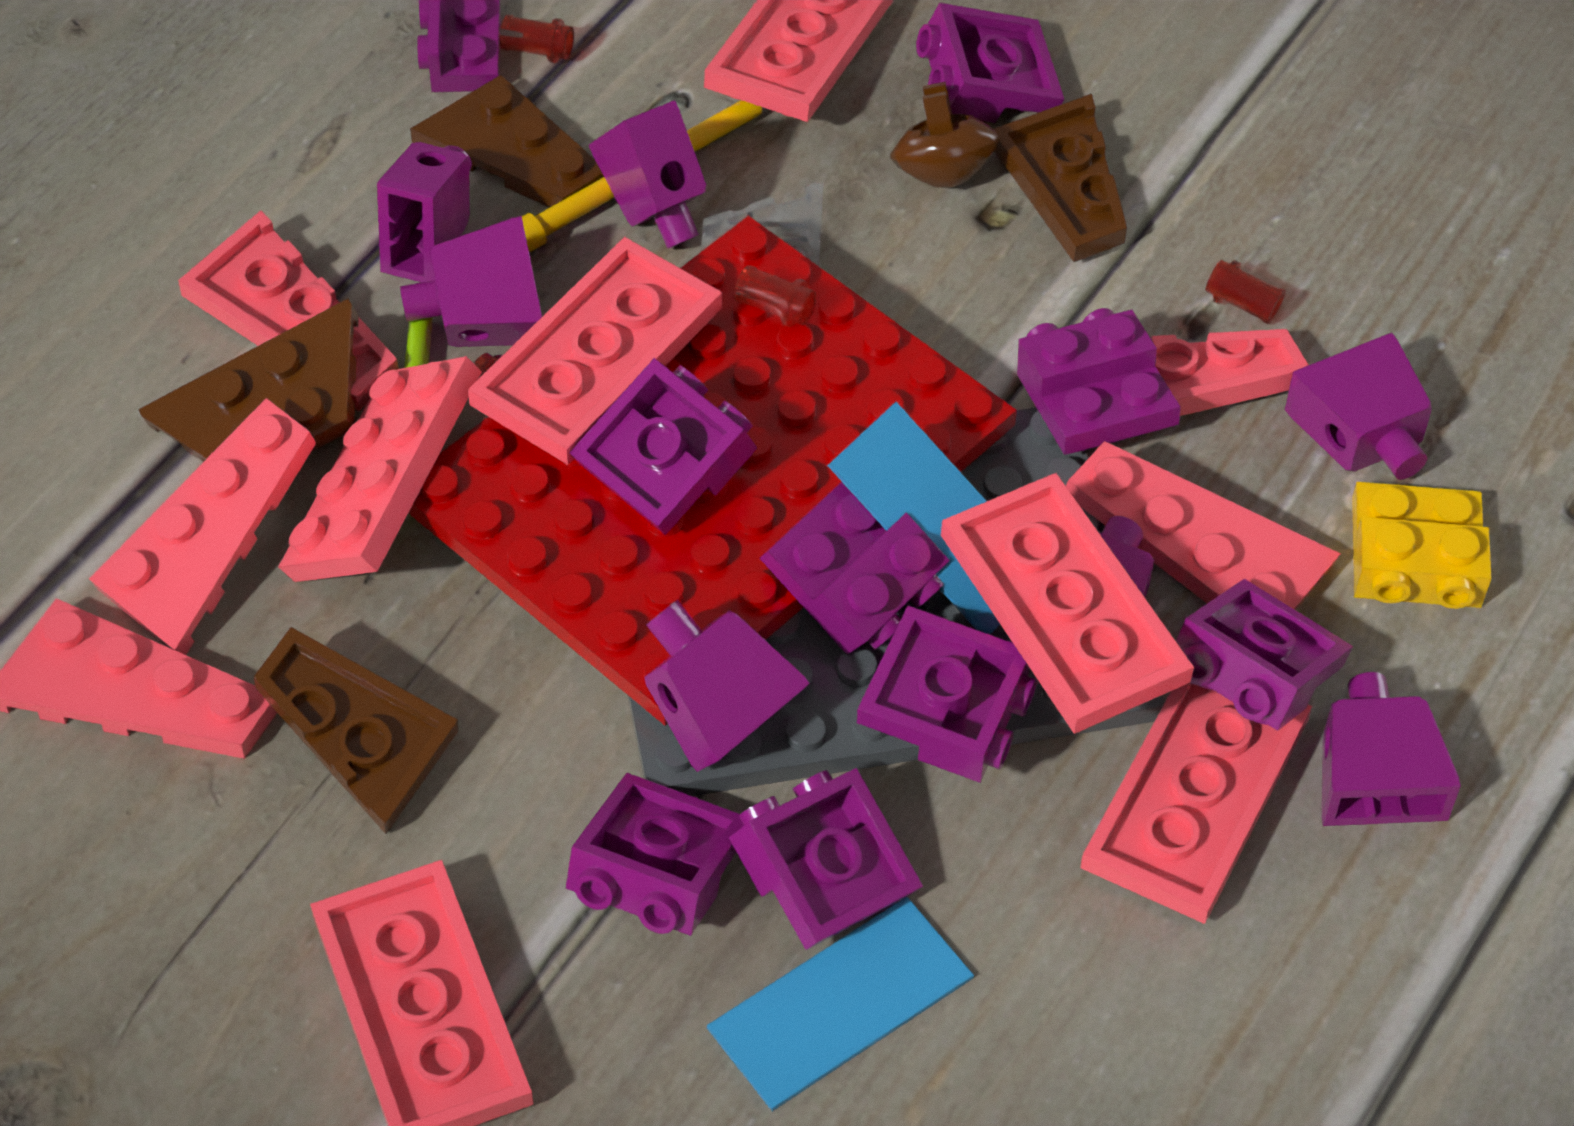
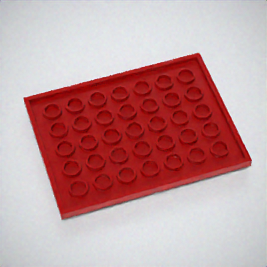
[409,215,1017,726]

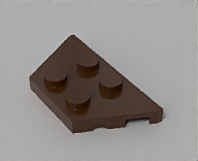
[138,298,359,462]

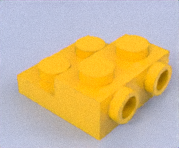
[1352,482,1491,609]

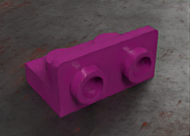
[417,0,501,92]

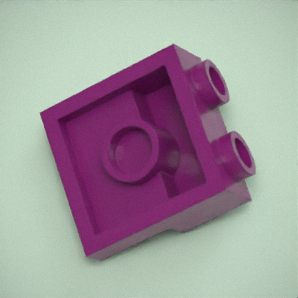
[916,2,1065,123]
[1017,308,1181,455]
[569,358,757,535]
[760,481,950,655]
[1176,579,1353,731]
[857,606,1037,783]
[729,768,923,950]
[565,772,743,936]

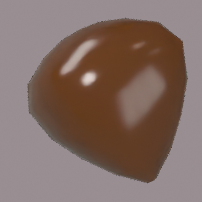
[890,81,999,188]

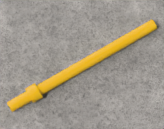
[522,100,762,253]

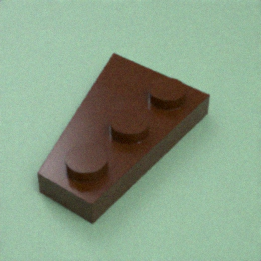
[410,75,604,208]
[993,94,1127,262]
[254,627,459,834]

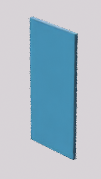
[827,402,1000,635]
[707,897,974,1111]

